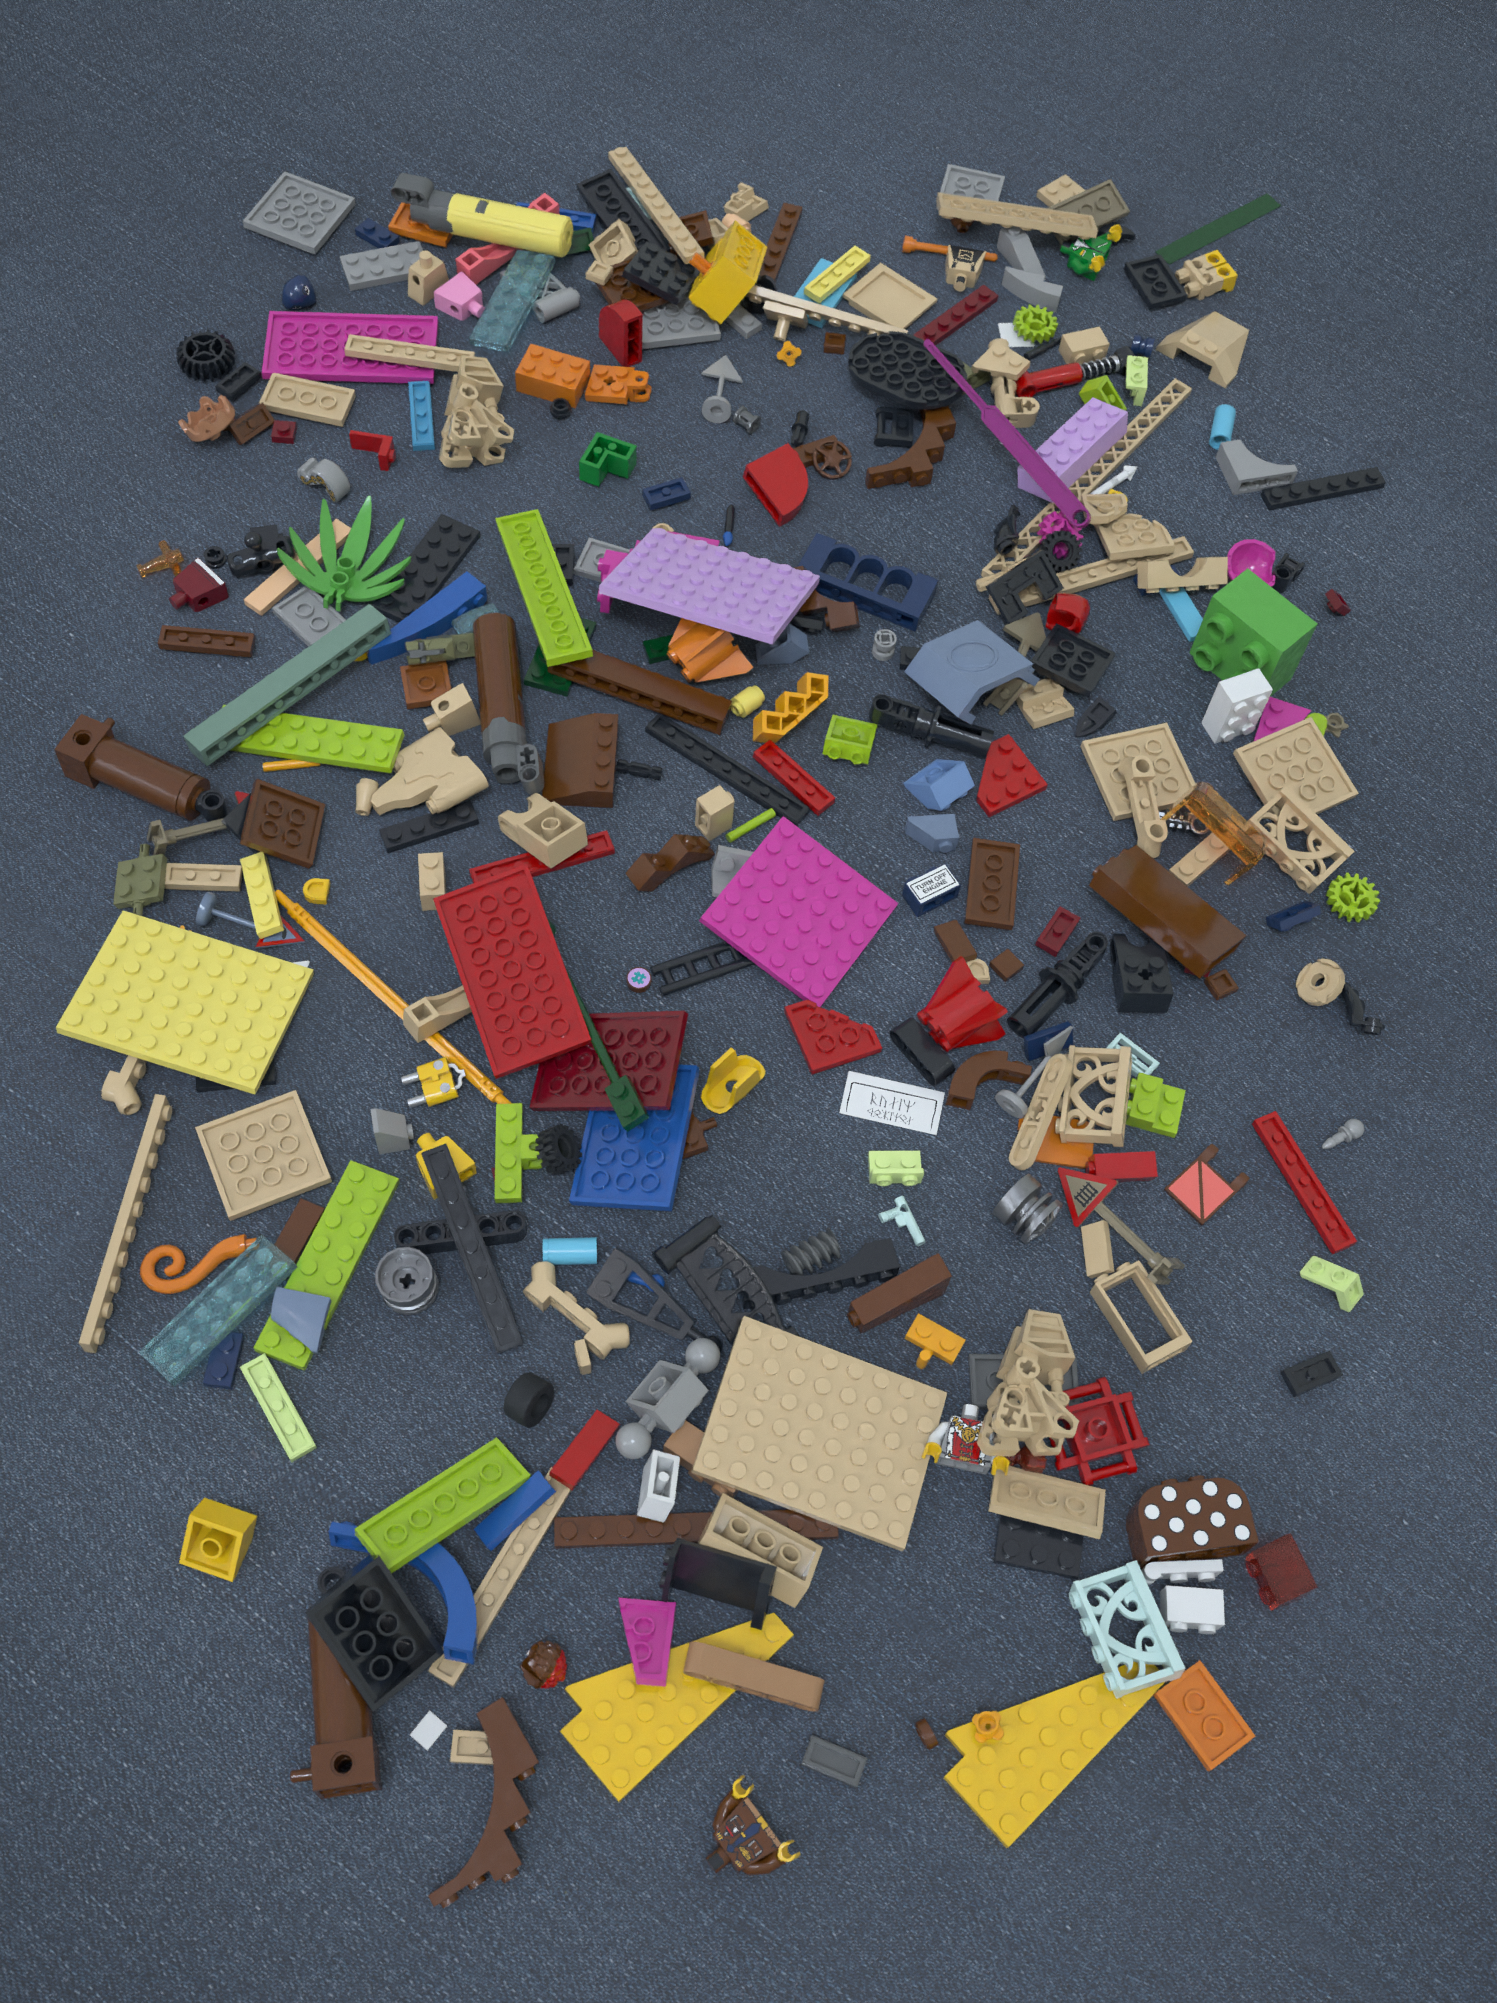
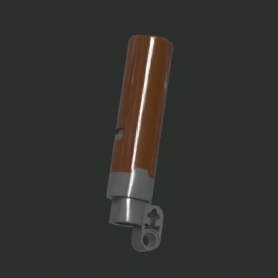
[473,613,545,795]

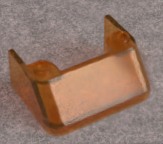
[1160,782,1268,886]

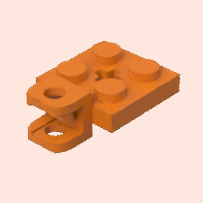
[585,365,652,404]

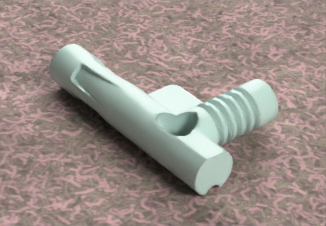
[879,1196,926,1246]

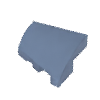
[271,1287,331,1354]

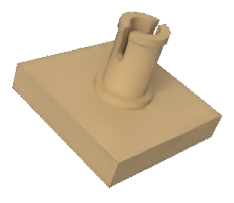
[763,300,809,341]

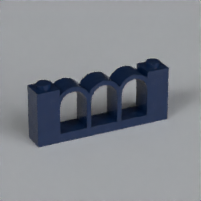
[798,533,939,632]

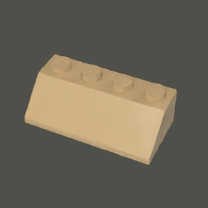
[697,1493,823,1608]

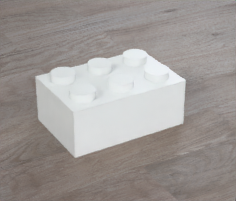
[1202,668,1273,744]

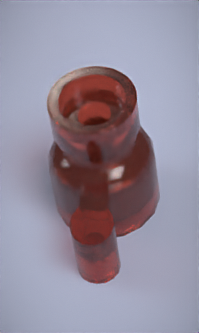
[1004,1445,1046,1474]

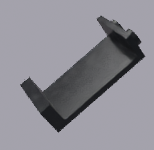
[659,1538,777,1630]

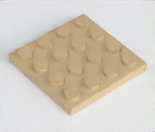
[1233,717,1359,825]
[1080,723,1200,821]
[195,1090,332,1221]

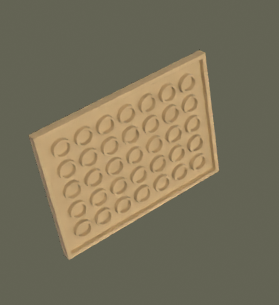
[691,1316,947,1551]

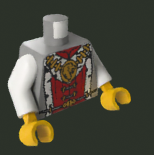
[922,1404,1010,1476]

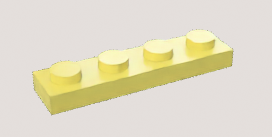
[804,246,871,304]
[240,852,284,939]

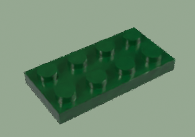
[524,618,596,697]

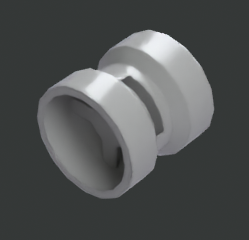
[872,629,897,661]

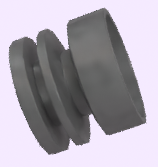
[992,1174,1063,1244]
[375,1247,439,1315]

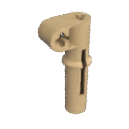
[988,338,1039,428]

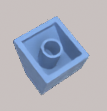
[903,759,975,811]

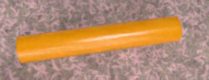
[263,759,320,772]

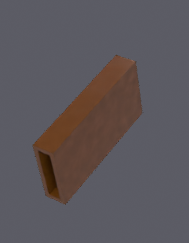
[1089,845,1247,979]

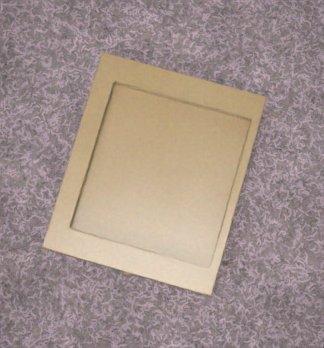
[843,263,937,329]

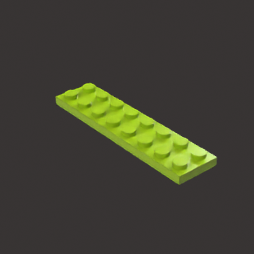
[222,705,404,773]
[254,1160,399,1371]

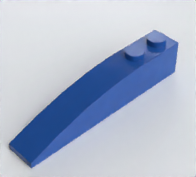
[367,571,487,664]

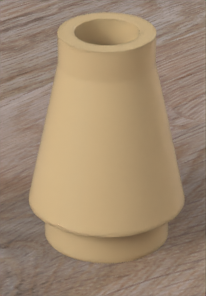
[355,778,379,816]

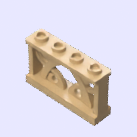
[1242,785,1355,894]
[1055,1045,1133,1147]

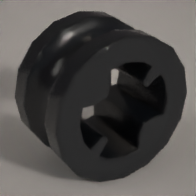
[204,546,226,569]

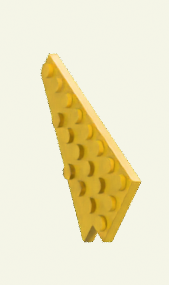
[560,1613,794,1802]
[943,1662,1166,1848]

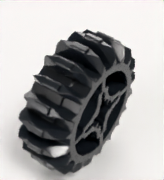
[176,330,235,382]

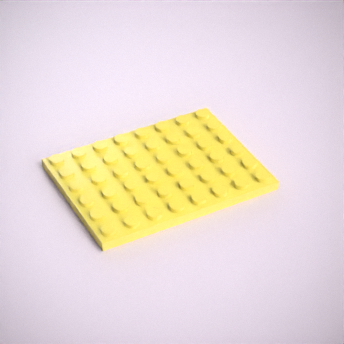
[56,911,314,1094]

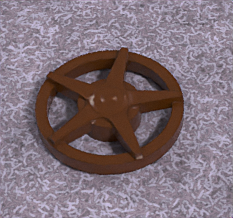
[812,439,852,480]

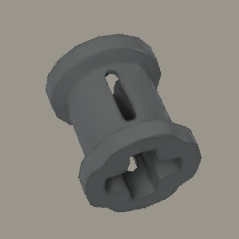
[733,406,761,434]

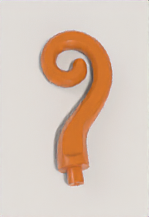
[140,1234,258,1294]

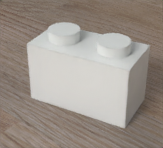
[637,1450,680,1522]
[1160,1586,1225,1634]

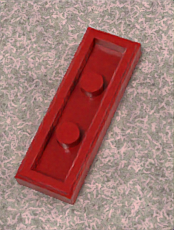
[549,1410,620,1491]

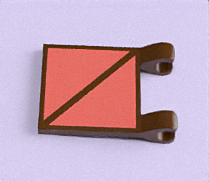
[1164,1144,1250,1226]

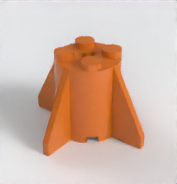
[667,618,753,683]

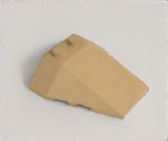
[1156,311,1249,388]

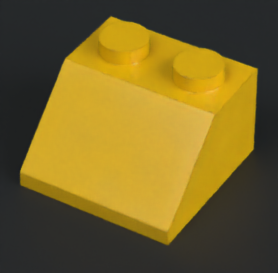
[179,1497,257,1582]

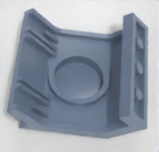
[904,620,1040,725]

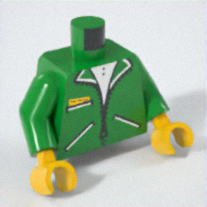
[1060,225,1122,281]

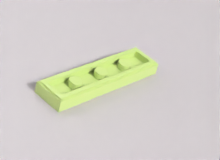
[240,1353,317,1462]

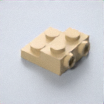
[589,219,638,266]

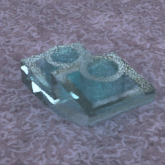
[451,603,500,634]

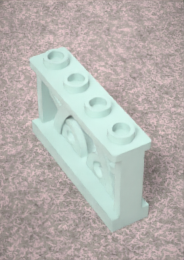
[1069,1560,1185,1699]

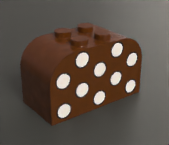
[1126,1475,1259,1569]

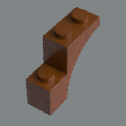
[794,566,860,632]
[625,834,715,892]

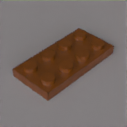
[964,838,1020,930]

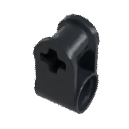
[1272,553,1305,594]

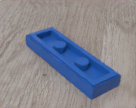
[474,1470,556,1551]

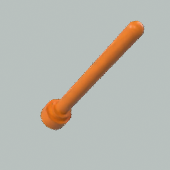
[902,236,998,262]

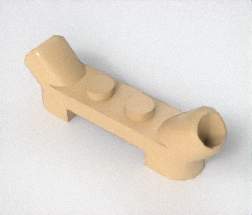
[1118,755,1168,858]
[102,1055,147,1115]
[523,1261,630,1359]

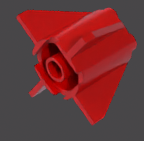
[917,956,1008,1052]

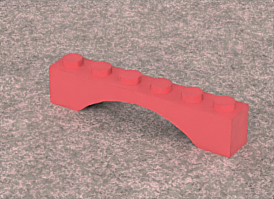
[456,193,560,285]

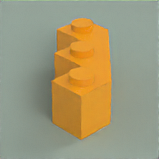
[753,672,828,743]

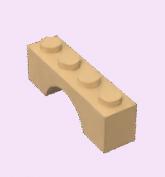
[1138,557,1228,593]

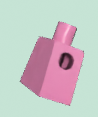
[434,271,485,321]

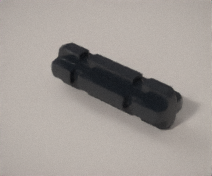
[616,759,662,780]

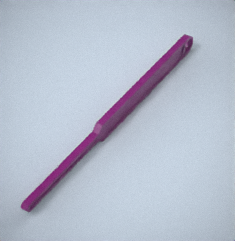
[924,339,1091,528]

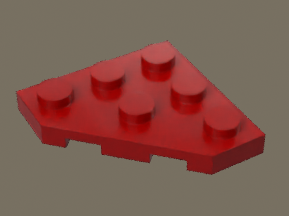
[976,734,1048,817]
[784,999,882,1074]

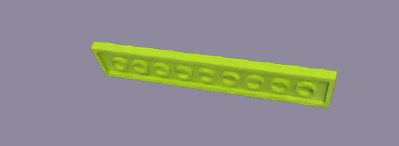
[495,509,593,667]

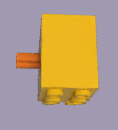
[689,220,767,324]

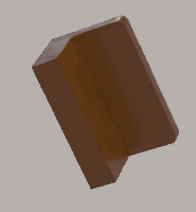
[223,402,274,445]

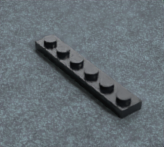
[1261,467,1386,511]

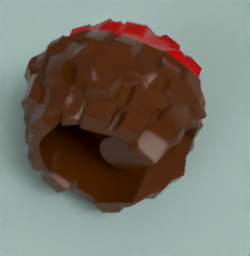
[520,1640,567,1689]

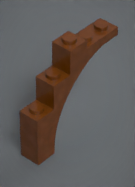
[865,406,956,489]
[428,1697,539,1908]

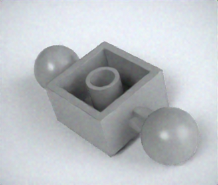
[616,1338,720,1459]

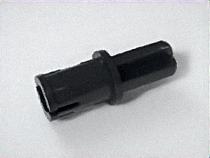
[791,410,810,447]

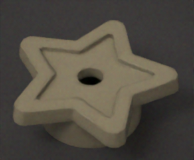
[1324,713,1349,738]

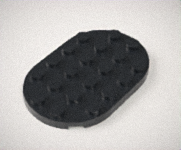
[848,331,967,410]

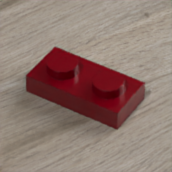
[1035,906,1081,957]

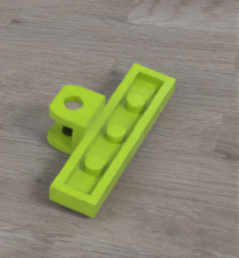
[495,1103,543,1203]

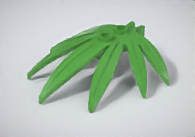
[277,496,411,612]

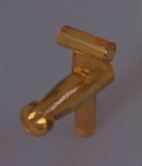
[136,541,184,578]

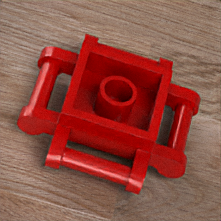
[1049,1377,1150,1486]

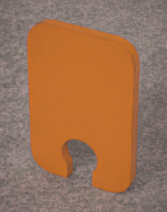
[1017,1116,1094,1169]

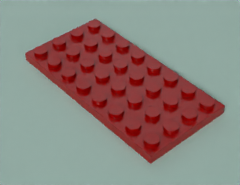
[433,864,591,1079]

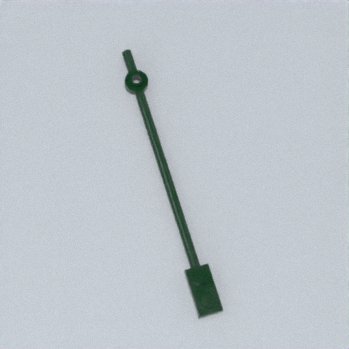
[548,919,650,1132]

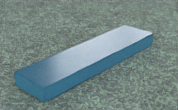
[408,381,435,451]

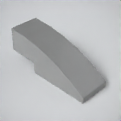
[1002,267,1063,312]

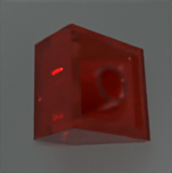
[1245,1533,1318,1611]

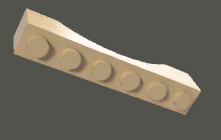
[403,985,472,1043]

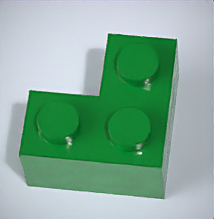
[579,432,637,487]

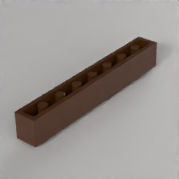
[548,649,732,735]

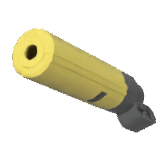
[391,173,573,258]

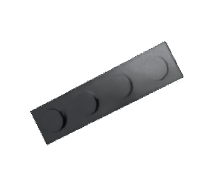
[379,800,479,853]

